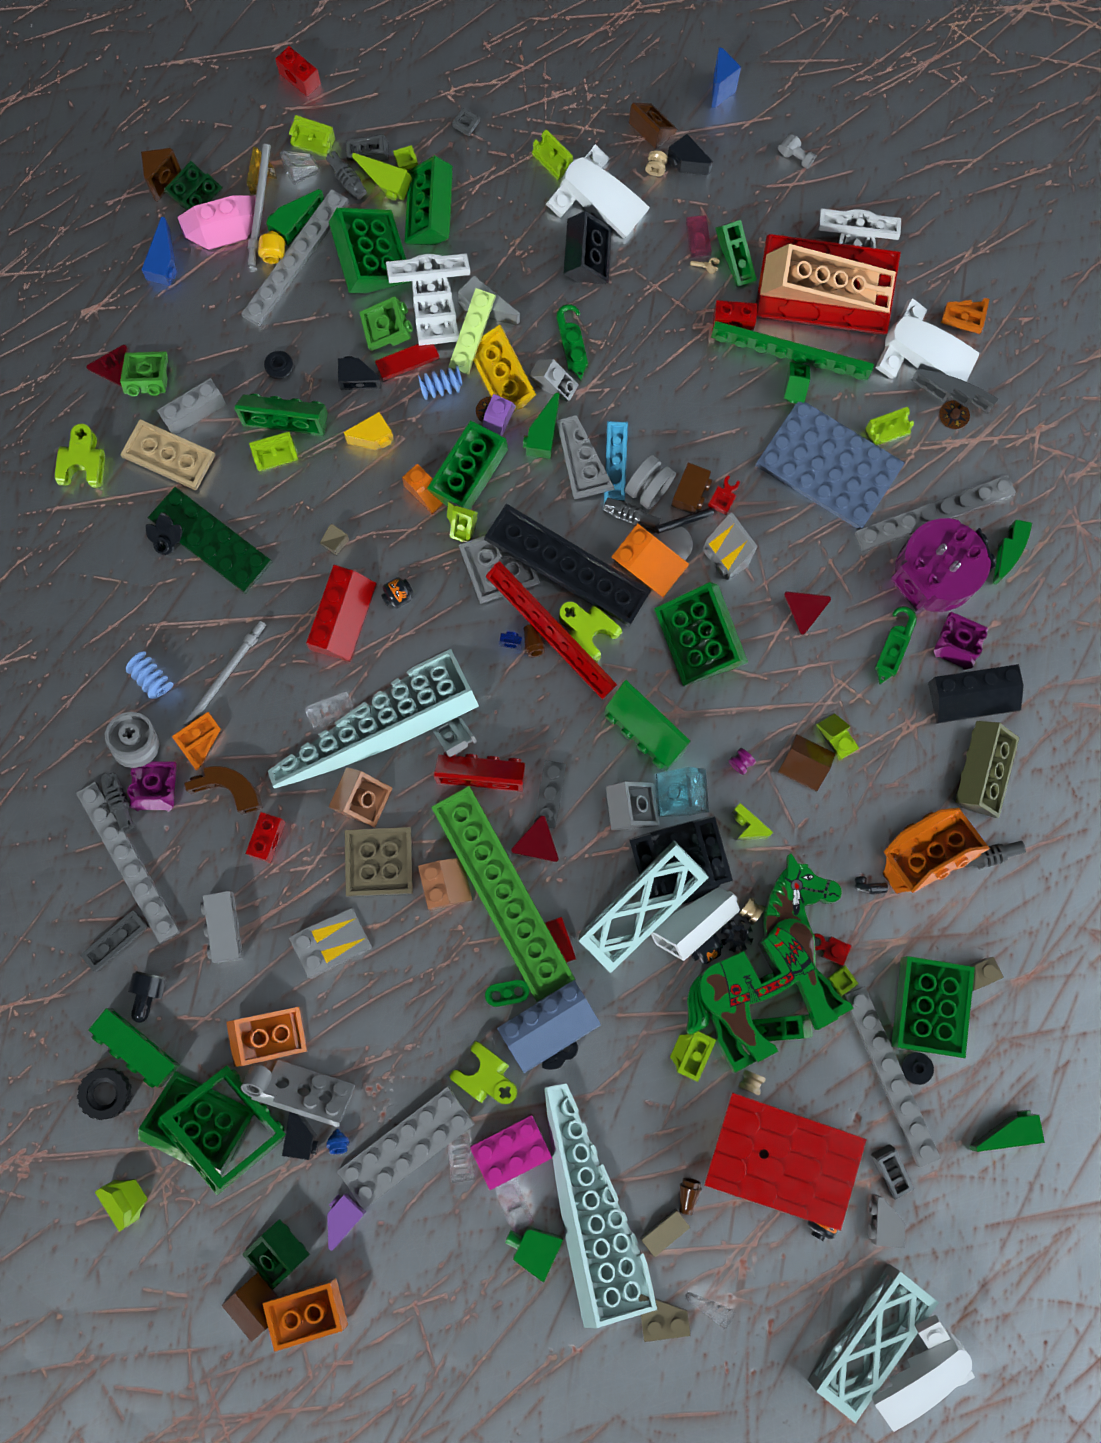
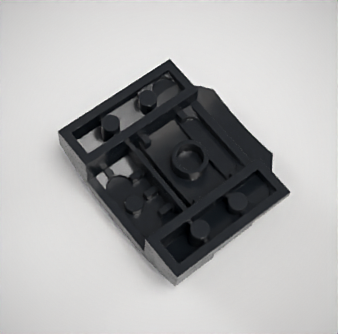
[629,816,733,905]

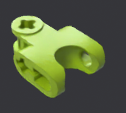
[55,424,105,488]
[559,602,622,663]
[449,1041,518,1104]

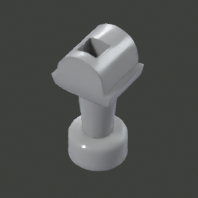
[778,134,817,169]

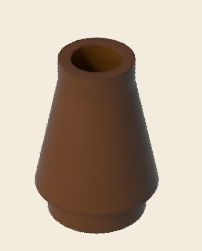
[523,624,546,657]
[679,1178,702,1215]

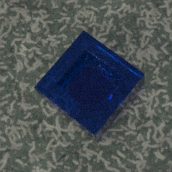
[499,632,522,650]

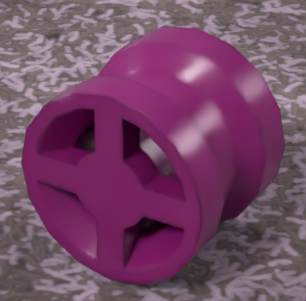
[728,748,756,775]

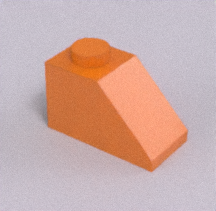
[402,463,444,515]

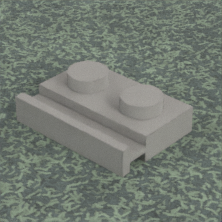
[432,716,477,757]

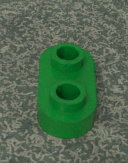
[485,980,529,1007]

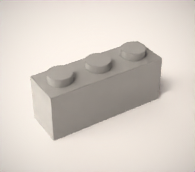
[157,378,226,435]
[200,891,243,963]

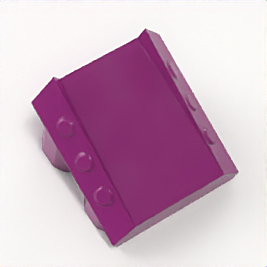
[933,612,988,670]
[127,762,177,812]

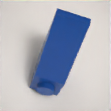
[142,217,177,286]

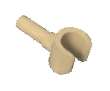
[690,258,720,274]

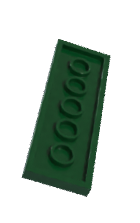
[147,487,273,594]

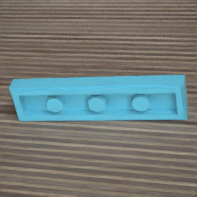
[604,421,628,502]

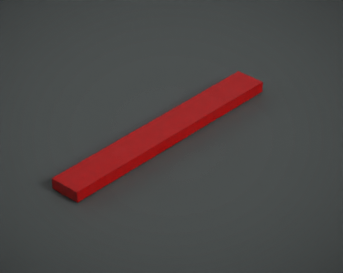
[486,561,617,700]

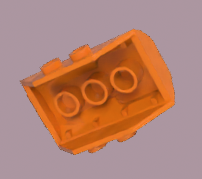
[882,808,990,894]

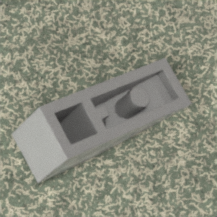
[458,276,520,325]

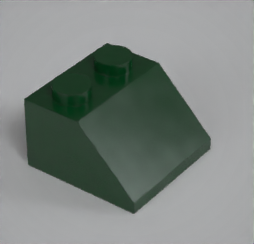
[242,1219,310,1290]

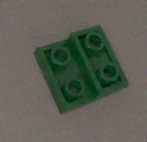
[164,161,223,210]

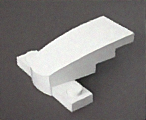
[546,144,650,239]
[818,209,901,248]
[386,254,470,346]
[875,298,980,382]
[872,1314,975,1432]

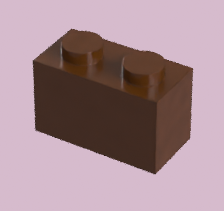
[671,462,712,514]

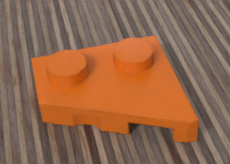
[941,298,990,334]
[172,712,221,771]

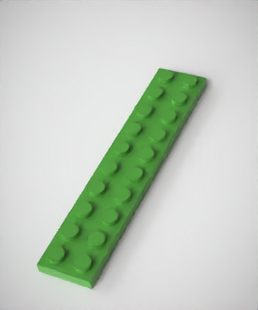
[431,786,576,1002]

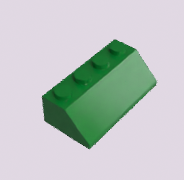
[404,155,453,245]
[235,393,328,436]
[427,420,509,510]

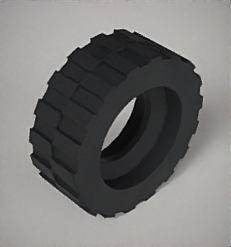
[77,1068,132,1120]

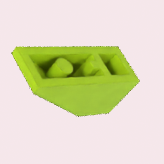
[352,153,412,201]

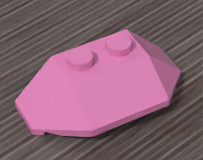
[178,195,256,250]

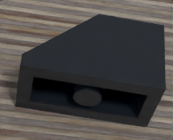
[668,134,713,175]
[338,356,382,390]
[282,1112,319,1160]

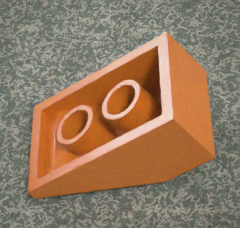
[612,523,690,598]
[226,1007,307,1067]
[262,1278,348,1352]

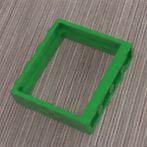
[158,1065,286,1195]

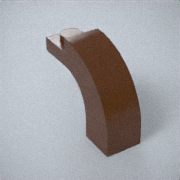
[184,766,263,815]

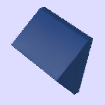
[711,48,741,108]

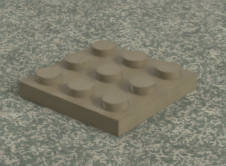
[345,827,413,897]

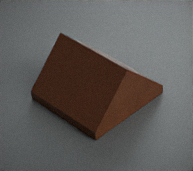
[629,103,678,149]
[141,148,181,202]
[778,734,835,792]
[222,1272,279,1342]

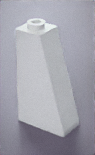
[651,887,740,961]

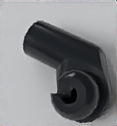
[854,876,888,895]

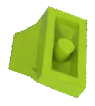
[447,502,478,543]
[670,1031,716,1082]
[95,1179,148,1232]

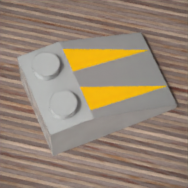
[704,512,758,580]
[289,908,372,979]

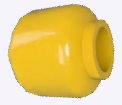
[258,231,285,264]

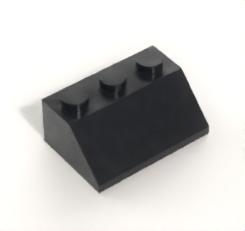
[563,211,612,284]

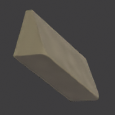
[640,1208,690,1257]

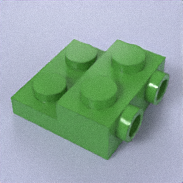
[359,296,413,351]
[120,352,168,396]

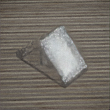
[280,150,321,185]
[495,1178,534,1232]

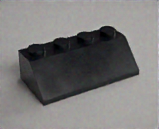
[928,664,1024,724]

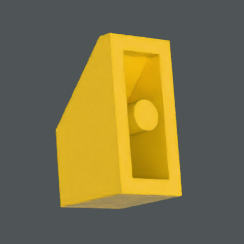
[343,412,394,450]

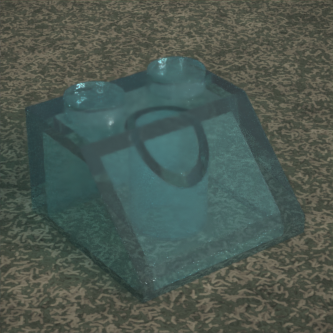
[656,767,709,817]

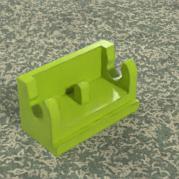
[289,115,335,157]
[532,129,573,180]
[865,407,914,446]
[249,432,299,471]

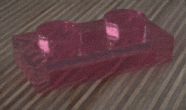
[686,215,712,257]

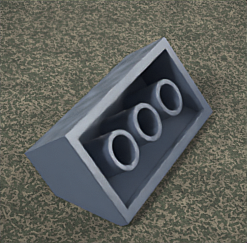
[497,980,601,1073]

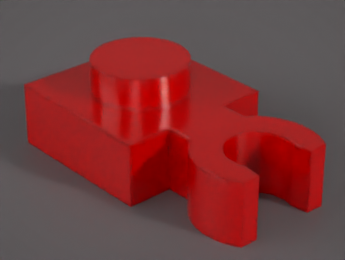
[708,476,740,515]
[814,933,851,966]

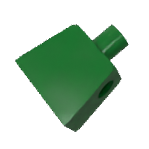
[505,1226,563,1282]

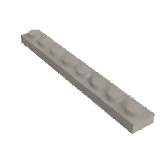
[241,189,349,327]
[854,475,1016,552]
[76,782,181,944]
[843,987,941,1167]

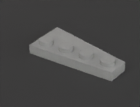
[557,415,615,499]

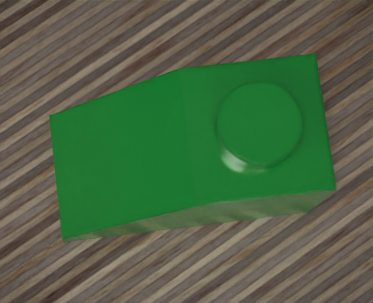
[784,362,810,404]

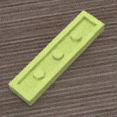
[448,288,496,375]

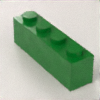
[88,1008,180,1088]

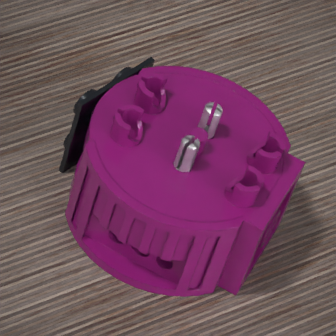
[891,518,996,612]

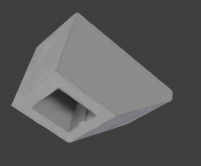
[529,359,579,402]
[868,1194,905,1248]

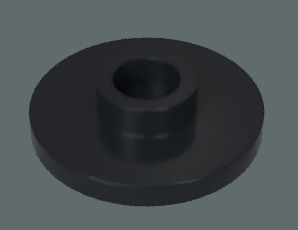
[264,351,293,379]
[902,1052,934,1085]

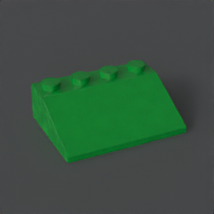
[329,208,412,293]
[654,582,748,686]
[605,680,691,771]
[891,956,975,1059]
[138,1071,254,1176]

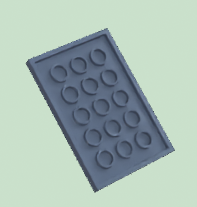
[755,402,905,530]

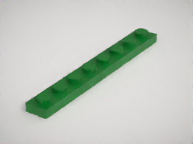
[711,321,874,380]

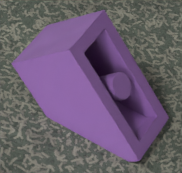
[482,394,516,436]
[327,1193,366,1251]

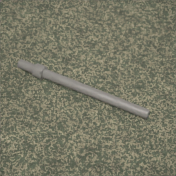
[247,144,271,266]
[183,620,266,726]

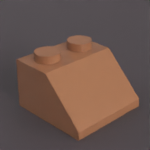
[329,767,392,828]
[418,858,473,911]

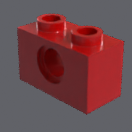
[275,46,321,97]
[712,300,757,331]
[245,812,286,863]

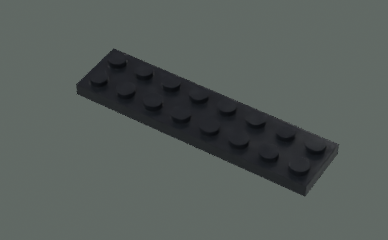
[484,503,651,627]

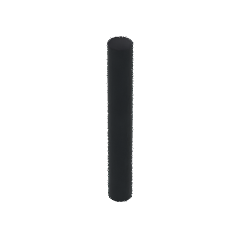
[655,507,714,534]

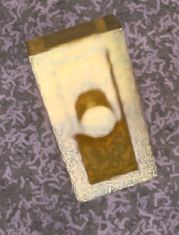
[247,147,277,194]

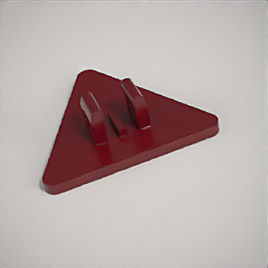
[87,345,127,387]
[784,591,831,635]
[511,816,559,862]

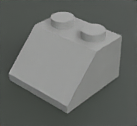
[606,781,659,830]

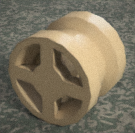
[645,150,668,176]
[738,897,766,925]
[738,1070,766,1095]

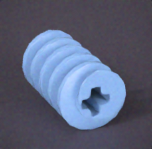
[418,366,463,400]
[126,651,173,699]

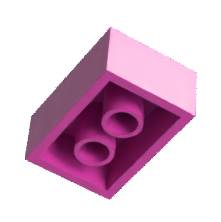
[470,1114,552,1190]

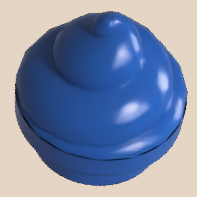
[326,1129,349,1155]

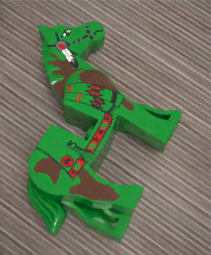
[686,853,854,1073]

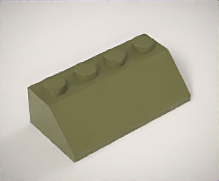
[955,721,1020,819]

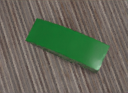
[992,520,1032,584]

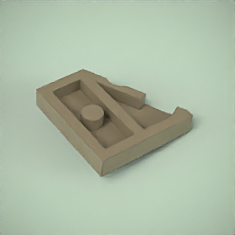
[639,1294,691,1342]

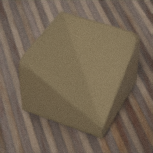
[320,523,349,556]

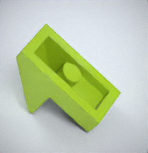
[816,713,859,761]
[732,803,773,840]

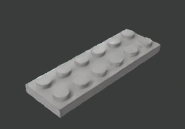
[337,1086,475,1210]

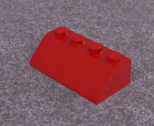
[306,565,377,662]
[434,752,525,792]

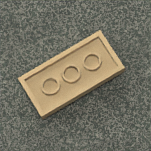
[120,419,215,491]

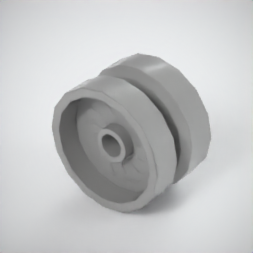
[625,455,676,510]
[104,712,160,768]

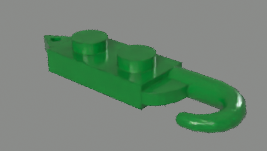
[556,304,588,380]
[874,606,917,685]

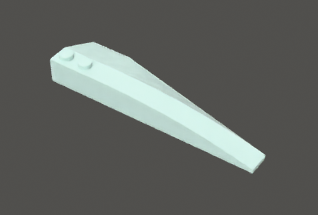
[268,649,479,788]
[545,1083,657,1328]

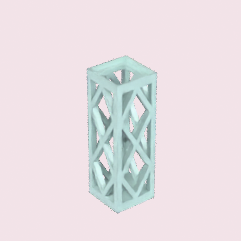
[579,841,709,973]
[808,1264,939,1423]

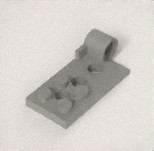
[241,1060,355,1128]

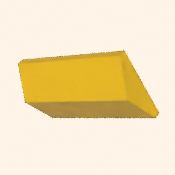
[474,324,536,412]

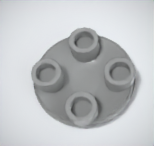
[653,526,693,561]

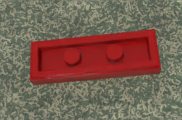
[375,344,440,381]

